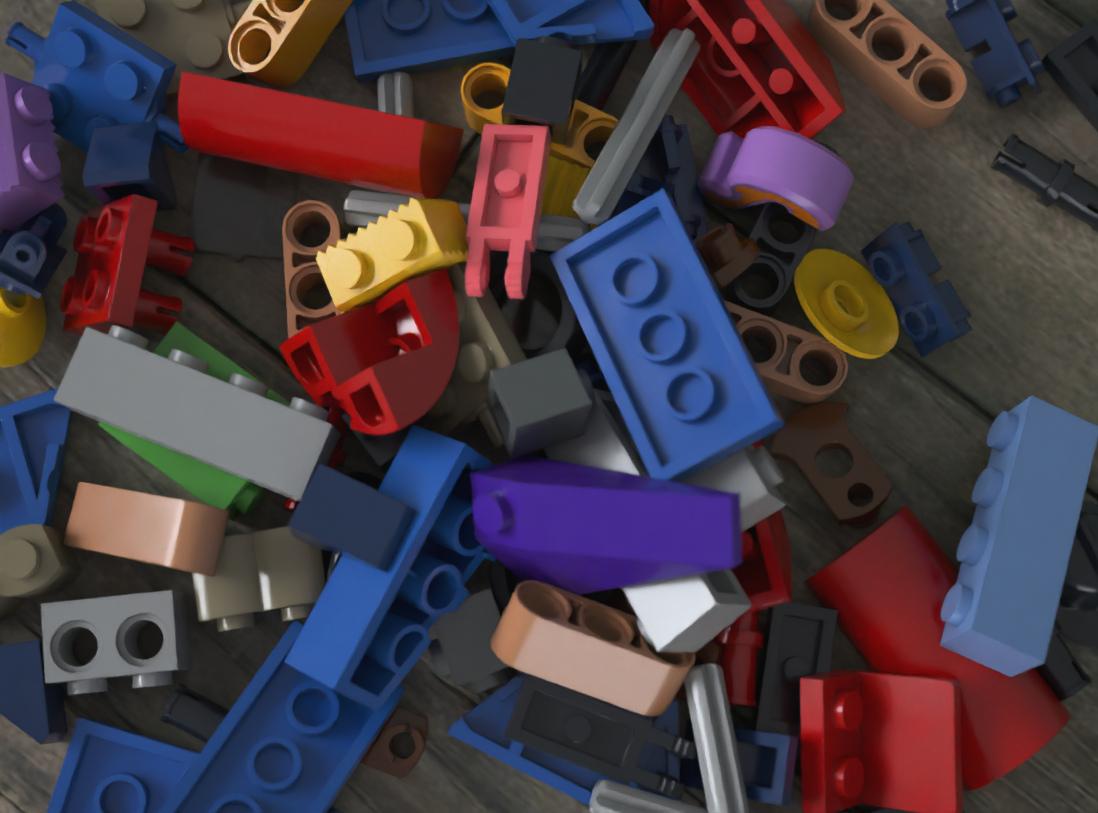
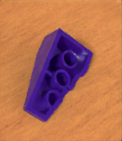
[470,455,742,595]

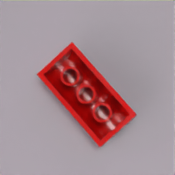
[178,71,464,199]
[804,504,1071,791]

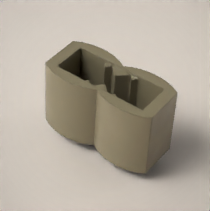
[0,524,82,622]
[192,526,330,632]

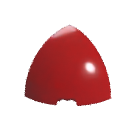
[279,268,459,435]

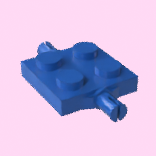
[5,0,189,154]

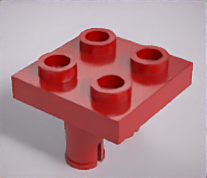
[60,194,195,336]

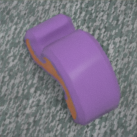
[697,126,854,231]

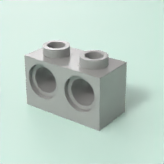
[41,590,191,695]

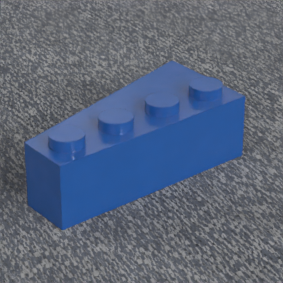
[284,425,496,712]

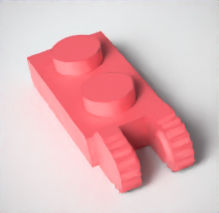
[465,124,552,299]

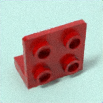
[800,668,962,813]

